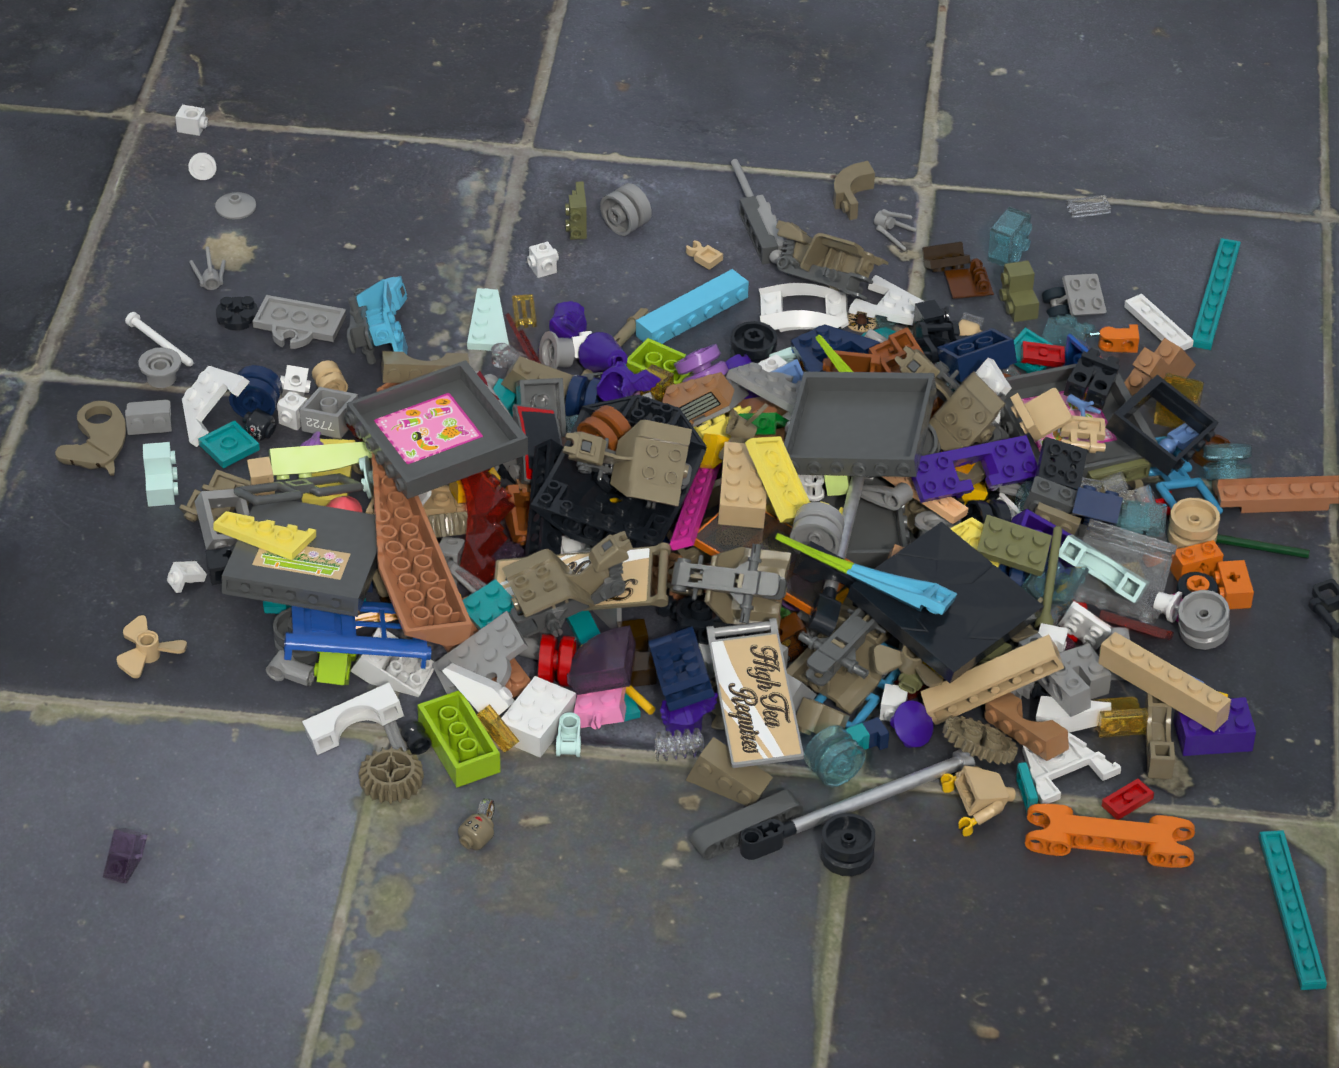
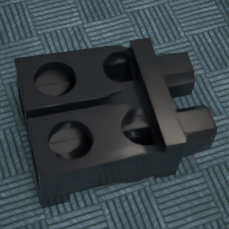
[1063,348,1120,410]

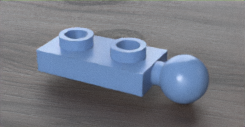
[1159,423,1200,454]

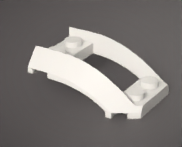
[759,283,849,332]

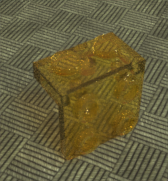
[1092,697,1148,737]

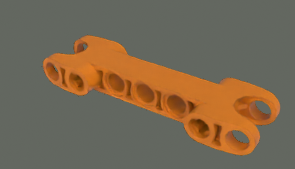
[1025,804,1195,868]

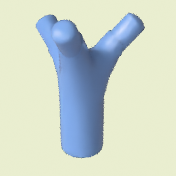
[1067,394,1101,417]

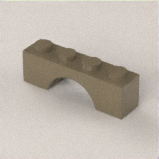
[381,351,470,383]
[1144,693,1175,779]

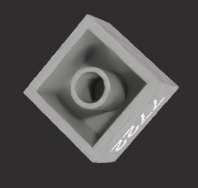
[299,387,358,439]

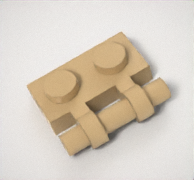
[1060,415,1106,453]

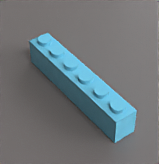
[636,269,749,344]

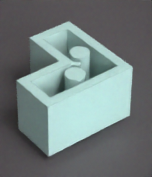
[143,442,179,507]

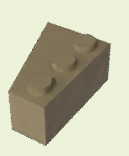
[501,356,574,403]
[686,737,773,806]

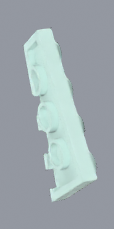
[467,288,509,352]

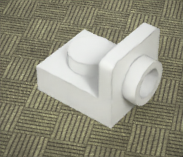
[167,561,207,593]

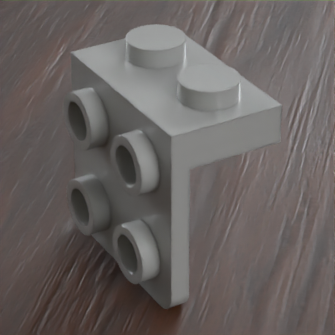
[125,400,172,435]

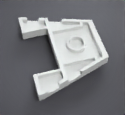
[848,275,924,326]
[182,366,250,447]
[1022,732,1121,804]

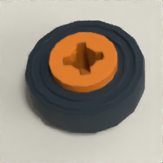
[1176,572,1218,599]

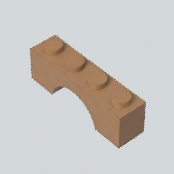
[985,692,1069,761]

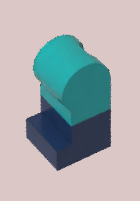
[842,717,889,755]

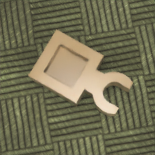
[686,240,723,270]

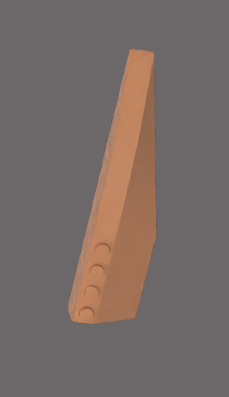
[371,451,472,646]

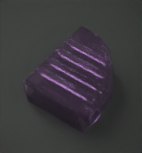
[567,626,636,695]

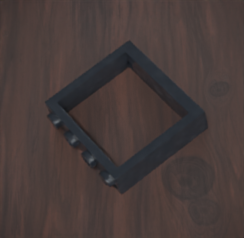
[1105,375,1219,476]

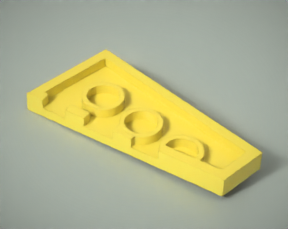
[213,511,316,560]

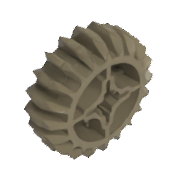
[427,511,475,538]
[359,746,424,805]

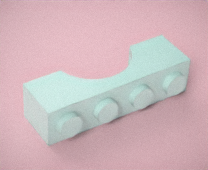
[1059,535,1150,603]

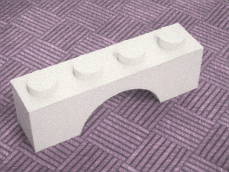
[302,683,404,755]

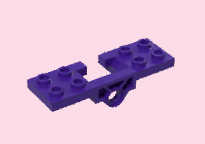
[911,435,1038,503]

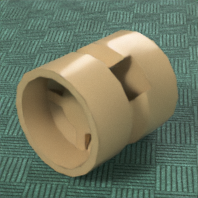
[312,360,348,392]

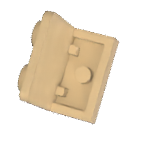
[1010,388,1073,442]

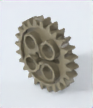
[942,716,1018,765]

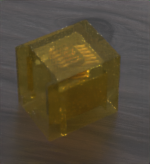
[1154,373,1204,429]

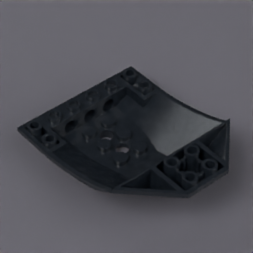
[530,395,707,548]

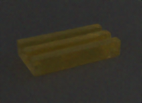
[512,294,537,328]
[477,704,519,753]

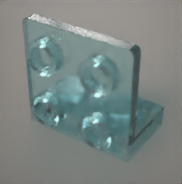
[1021,552,1089,604]

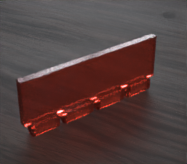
[505,313,542,364]

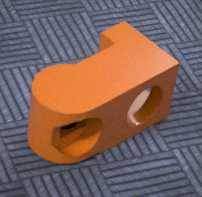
[1098,324,1139,353]

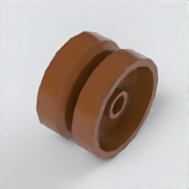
[577,405,632,451]

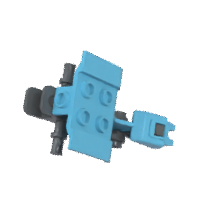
[347,276,408,365]

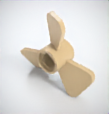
[117,615,187,678]

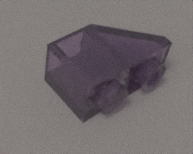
[103,828,148,884]

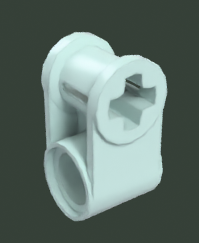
[556,712,581,757]

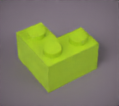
[314,652,357,685]

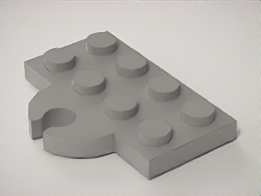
[253,295,347,349]
[726,362,801,414]
[432,611,529,694]

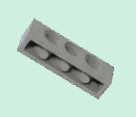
[1019,633,1091,717]

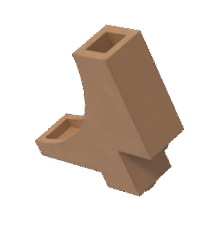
[1124,338,1196,396]

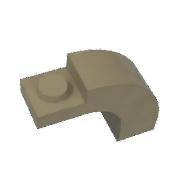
[833,161,875,220]

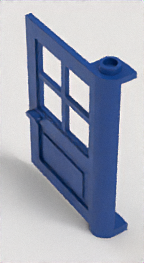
[284,601,431,669]

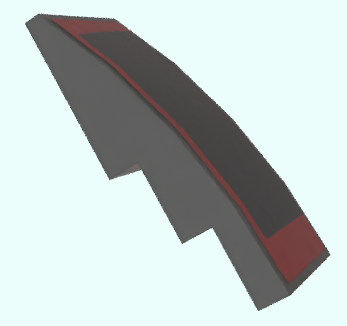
[513,404,562,485]

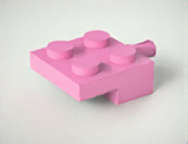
[574,678,626,729]

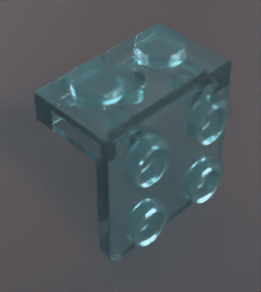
[1041,314,1100,350]

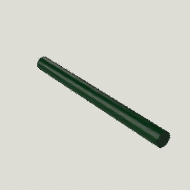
[1216,534,1310,559]

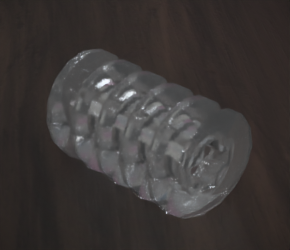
[654,727,705,762]

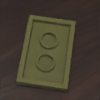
[977,515,1052,577]

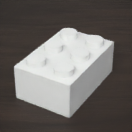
[499,676,576,758]

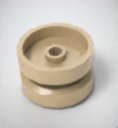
[1167,498,1220,549]

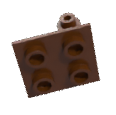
[944,258,994,299]

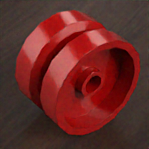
[538,634,577,687]

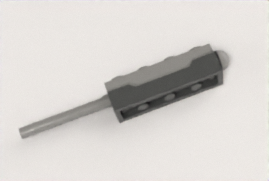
[731,159,787,265]

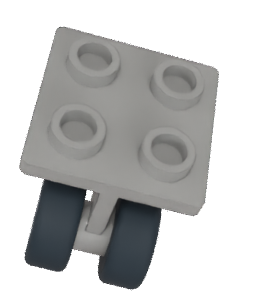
[1042,274,1107,318]

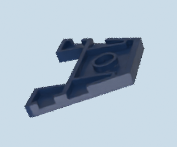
[791,324,880,372]

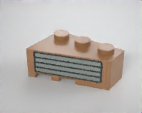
[662,372,735,425]

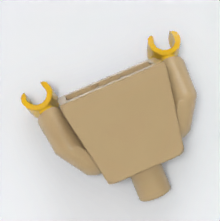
[941,765,1016,837]

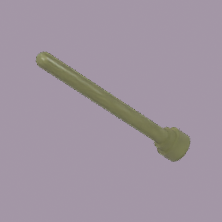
[1034,526,1062,630]

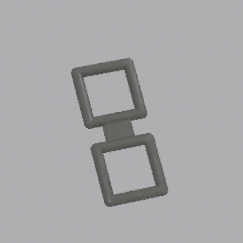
[234,473,364,505]

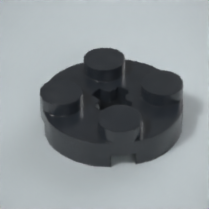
[216,296,258,330]

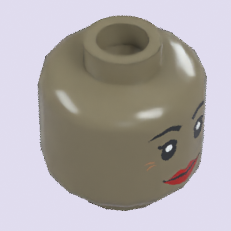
[458,814,494,850]

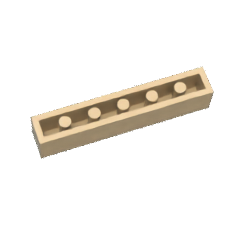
[1099,632,1231,732]
[921,634,1064,725]

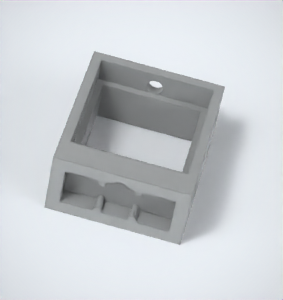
[194,489,250,550]

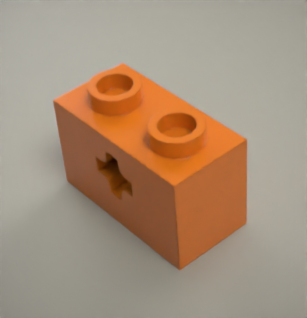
[1170,540,1224,581]
[1213,560,1254,609]

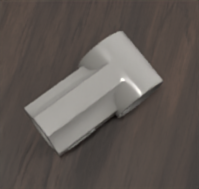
[266,650,315,686]

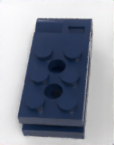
[648,626,715,712]

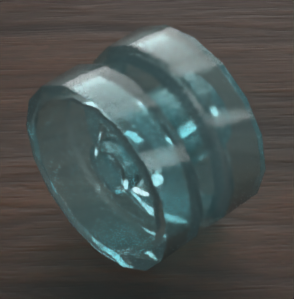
[1203,443,1252,479]
[804,725,866,787]

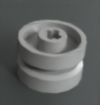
[600,183,652,236]
[790,502,845,554]
[1178,590,1230,650]

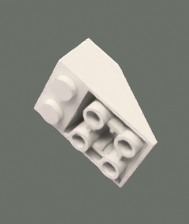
[350,628,434,697]

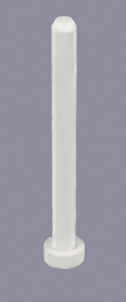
[125,312,194,367]

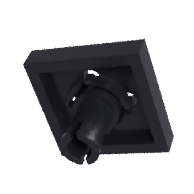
[1036,437,1088,491]

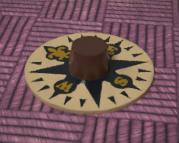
[848,311,877,332]

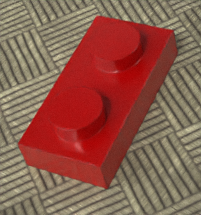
[1021,341,1065,367]
[1101,779,1154,820]

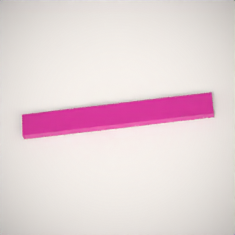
[670,462,722,551]

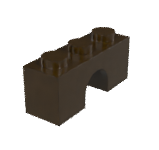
[613,619,656,687]

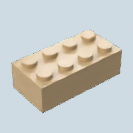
[718,442,767,528]

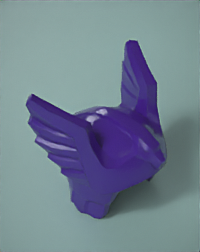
[538,301,587,354]
[596,361,661,401]
[660,693,718,742]

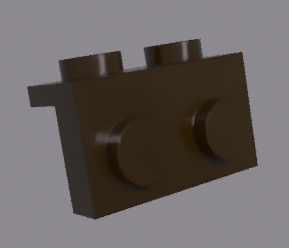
[922,241,971,272]

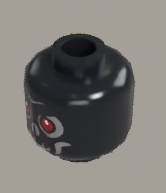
[242,408,277,441]

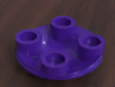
[890,701,933,748]

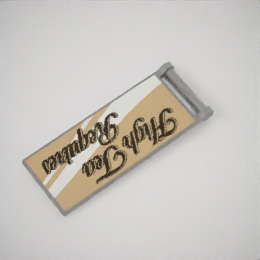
[706,618,804,768]

